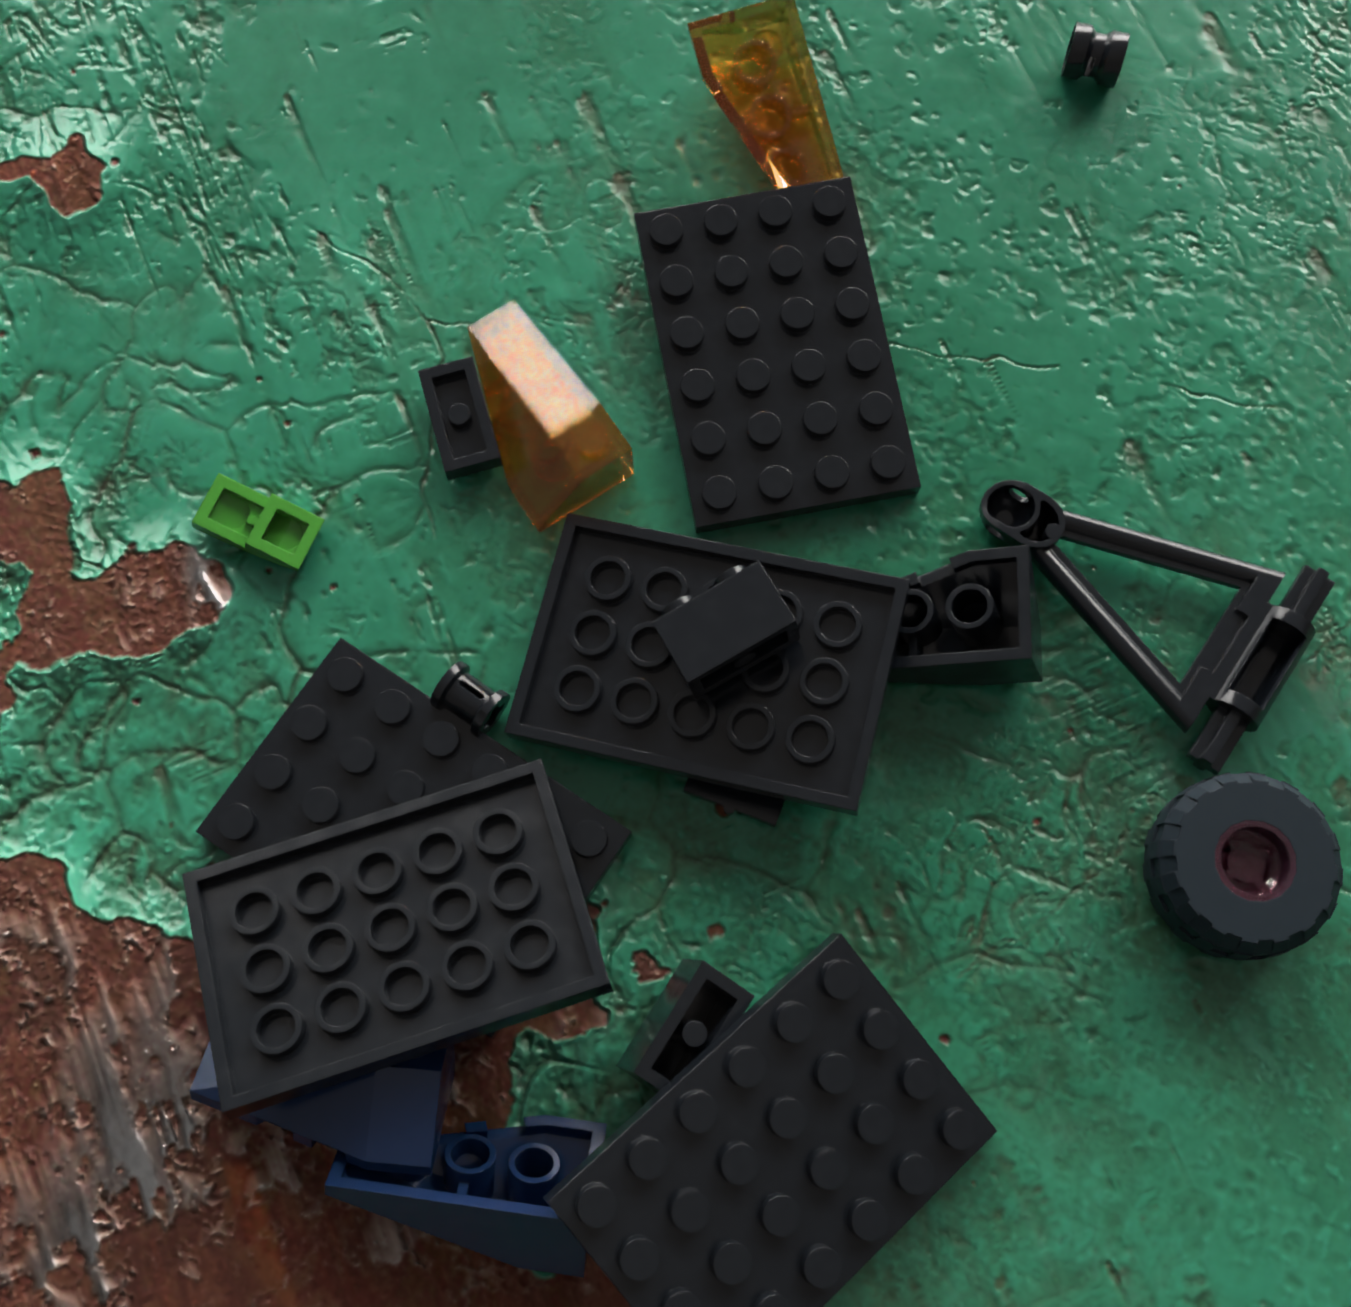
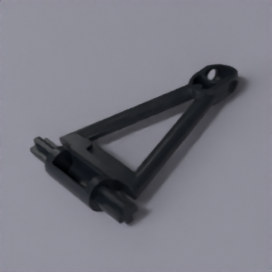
[979,480,1335,775]

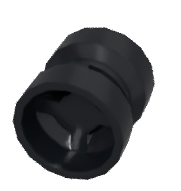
[1061,21,1130,89]

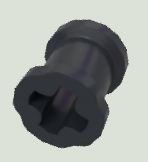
[430,661,510,738]

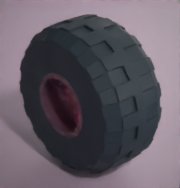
[1142,772,1343,960]

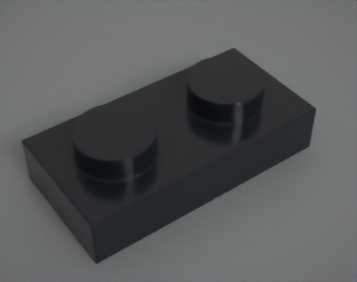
[418,356,503,480]

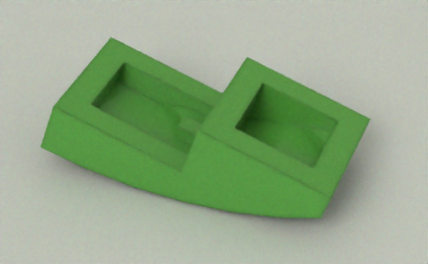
[192,473,325,571]

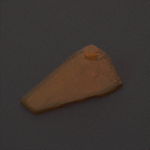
[687,0,844,189]
[467,299,634,533]

